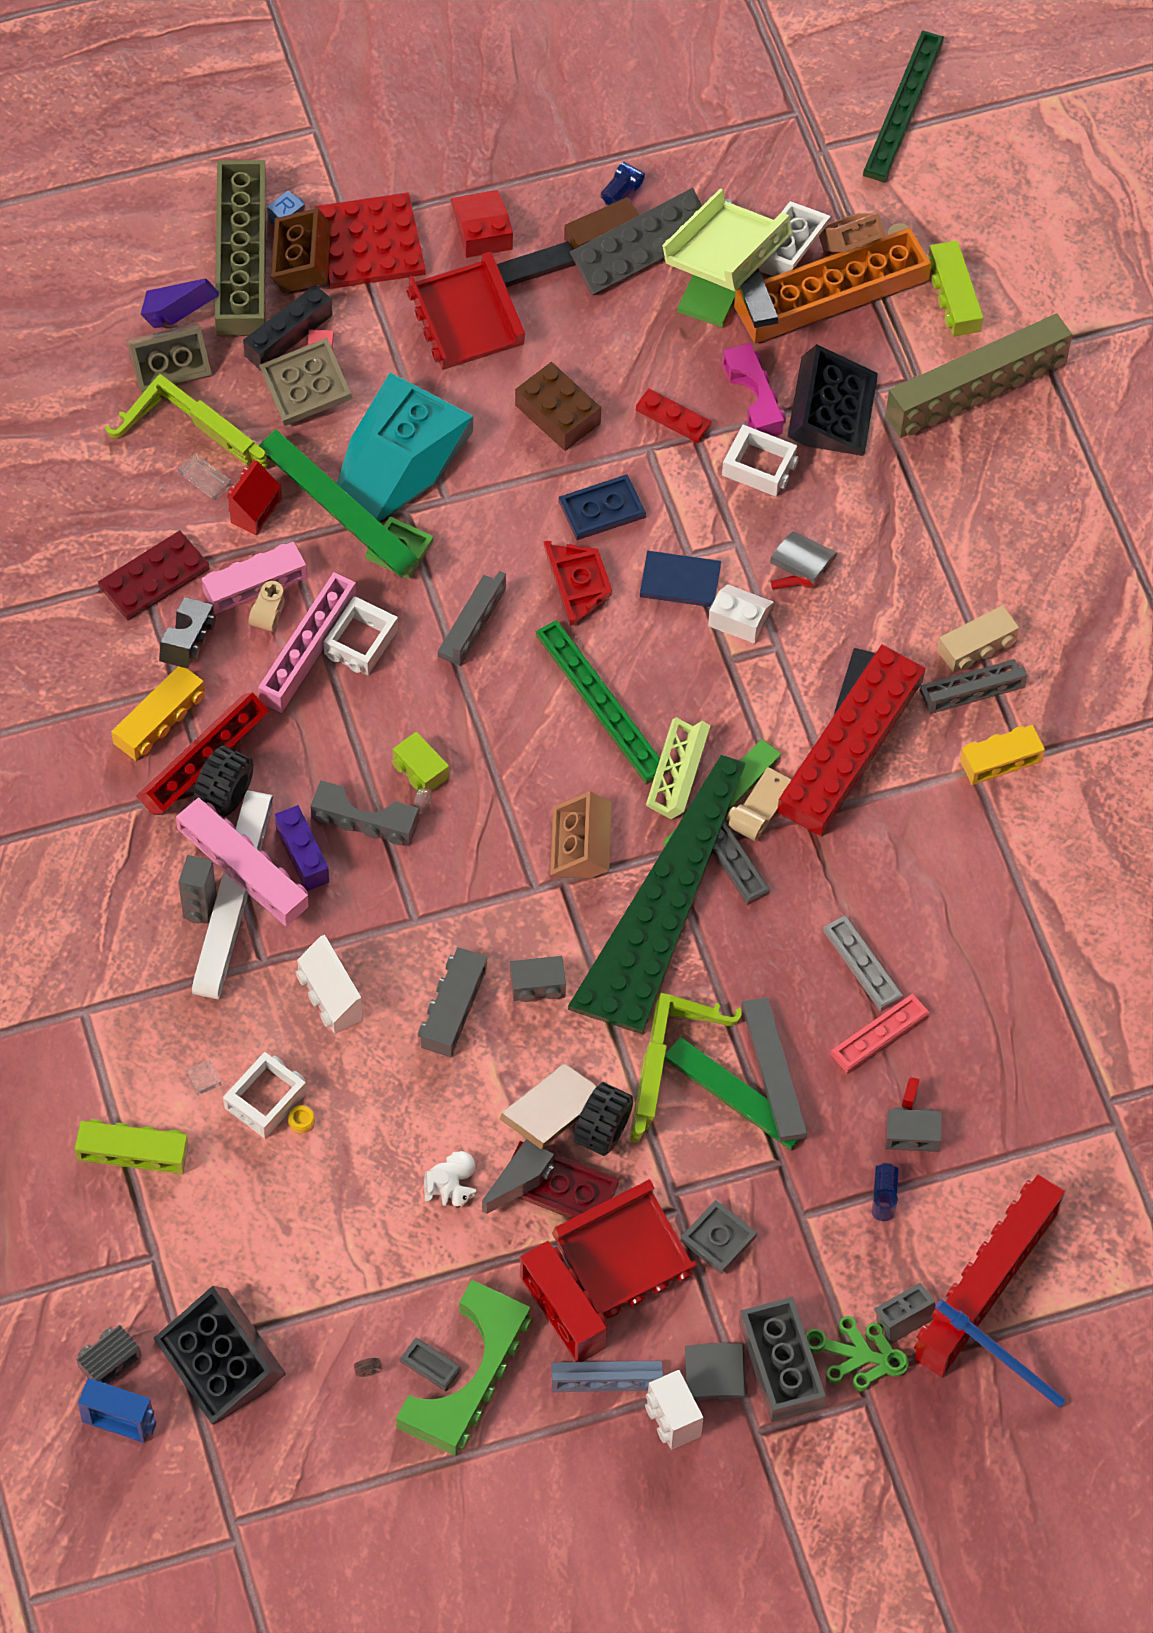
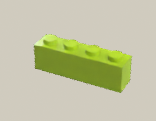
[927,240,983,337]
[75,1119,189,1175]

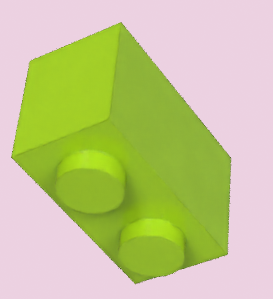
[392,732,449,796]

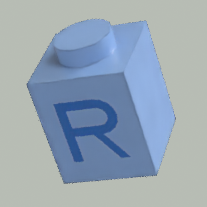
[267,190,305,226]

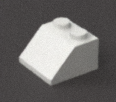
[708,584,774,644]

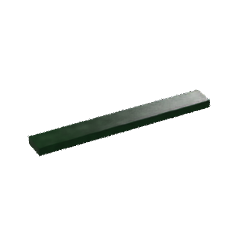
[863,30,944,183]

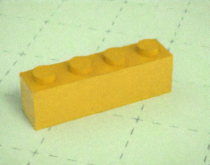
[111,666,205,761]

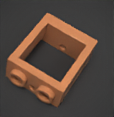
[819,213,886,252]

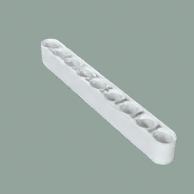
[192,790,273,999]

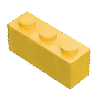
[960,725,1045,785]

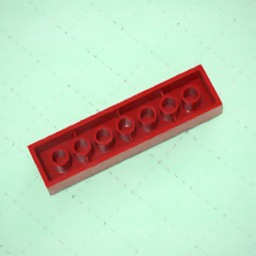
[777,644,926,837]
[914,1174,1065,1378]

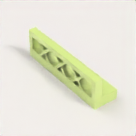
[646,717,710,819]

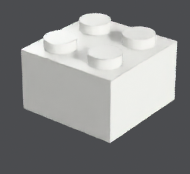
[645,1370,703,1450]

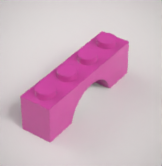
[722,343,786,436]

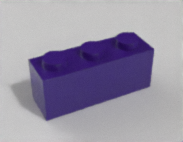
[275,805,330,891]

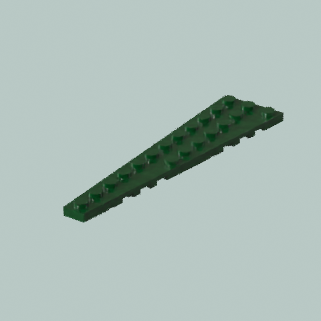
[568,755,745,1035]

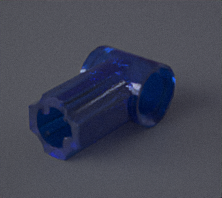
[601,161,645,205]
[871,1163,899,1222]

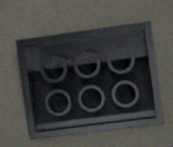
[787,344,878,456]
[154,1286,286,1425]

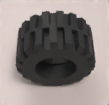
[194,746,254,817]
[574,1082,633,1156]

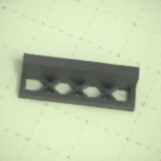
[438,571,506,666]
[920,659,1027,714]

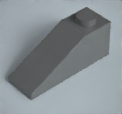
[482,1139,555,1214]

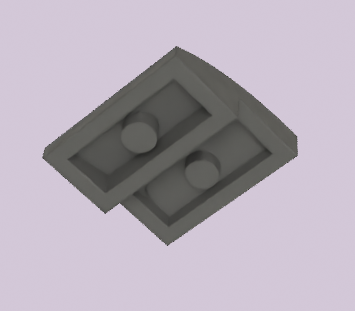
[770,531,837,584]
[685,1343,746,1401]

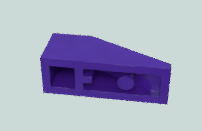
[141,278,219,328]

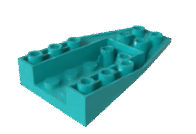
[337,372,473,522]

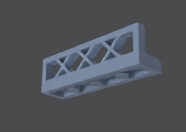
[551,1361,663,1392]

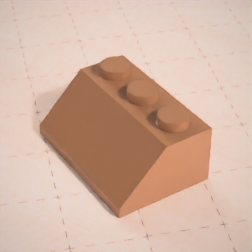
[550,791,612,878]

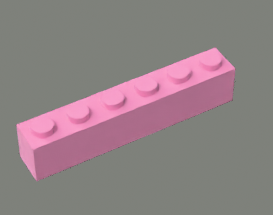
[258,572,356,713]
[176,797,309,927]

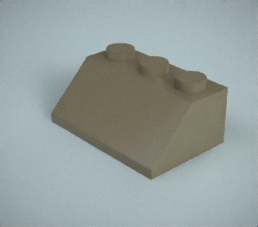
[126,323,212,392]

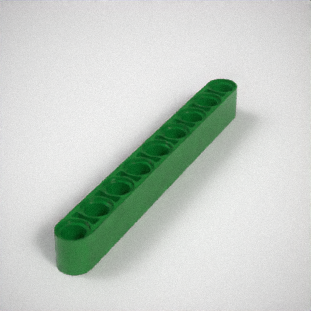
[258,429,420,578]

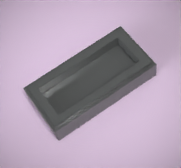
[400,1338,461,1391]

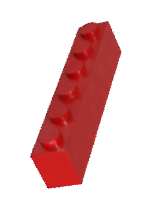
[136,692,269,815]

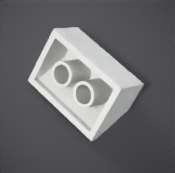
[759,201,831,276]
[296,935,363,1034]

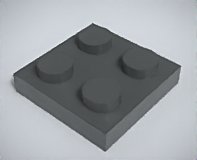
[680,1200,757,1275]

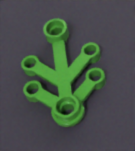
[806,1316,909,1391]

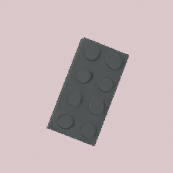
[739,1297,826,1422]

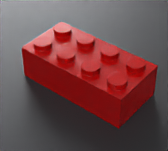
[520,1241,608,1362]

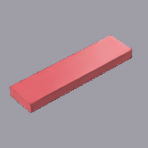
[830,993,929,1073]

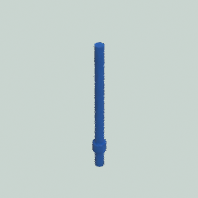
[935,1299,1066,1407]

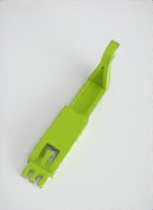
[105,374,269,468]
[630,993,742,1143]

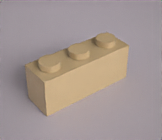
[937,605,1019,673]

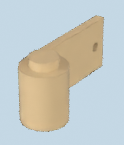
[726,767,791,842]

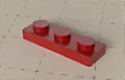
[635,388,711,443]

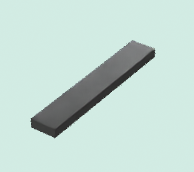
[741,997,807,1142]

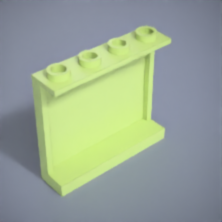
[662,189,792,291]

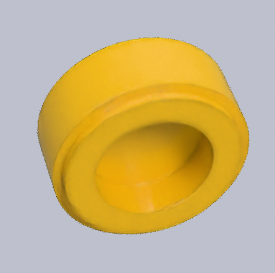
[288,1105,315,1133]

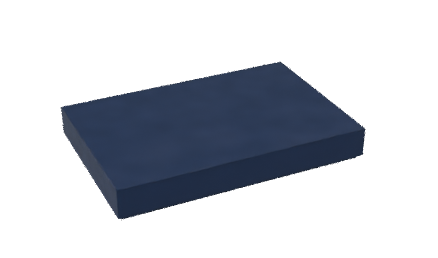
[558,474,646,540]
[640,550,721,607]

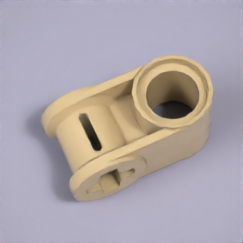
[249,581,285,632]

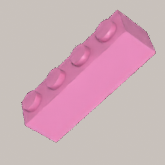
[202,542,307,614]

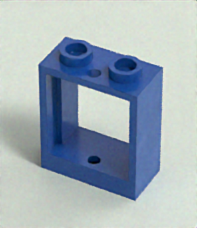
[78,1378,157,1443]

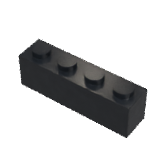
[243,285,333,371]

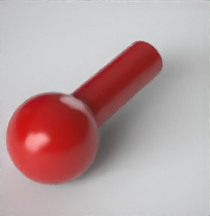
[770,576,818,590]

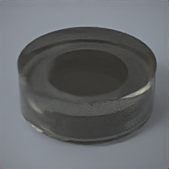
[354,1358,383,1377]

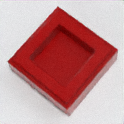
[902,1077,920,1110]

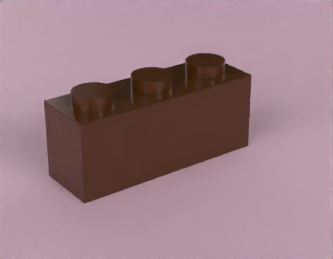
[564,197,639,250]

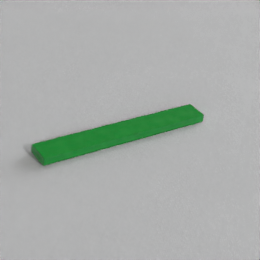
[536,620,668,785]

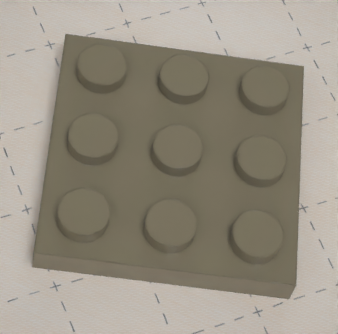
[259,338,353,426]

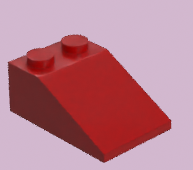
[451,190,513,258]

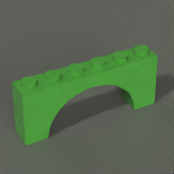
[396,1280,533,1456]

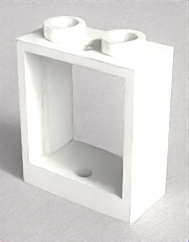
[722,425,799,496]
[323,596,398,675]
[223,1052,307,1139]

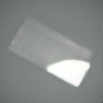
[178,453,232,500]

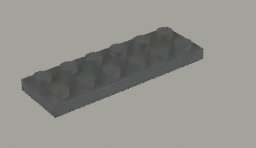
[570,188,702,295]

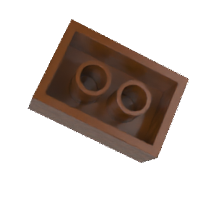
[271,208,331,293]
[515,362,601,451]

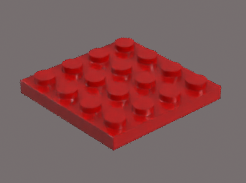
[315,192,426,289]

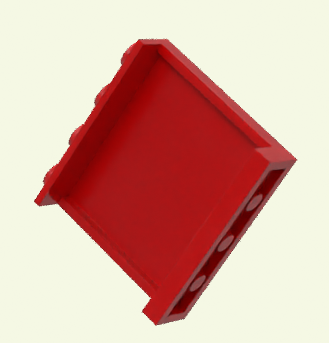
[406,252,525,370]
[552,1179,697,1319]

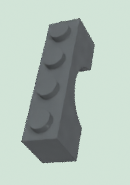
[310,780,419,846]

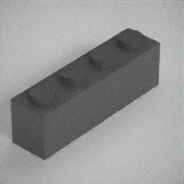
[418,947,487,1058]

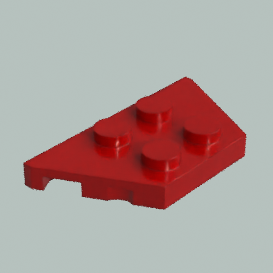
[544,540,612,626]

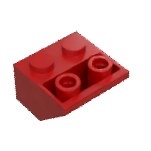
[227,460,282,535]

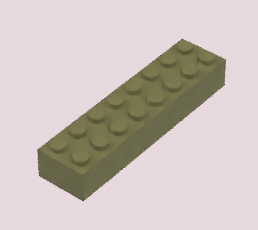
[215,160,266,336]
[885,313,1072,438]

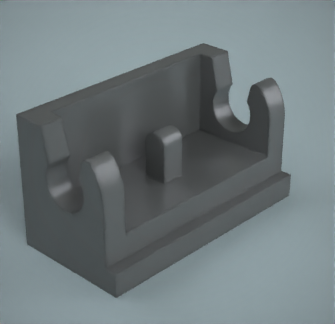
[874,1283,936,1344]

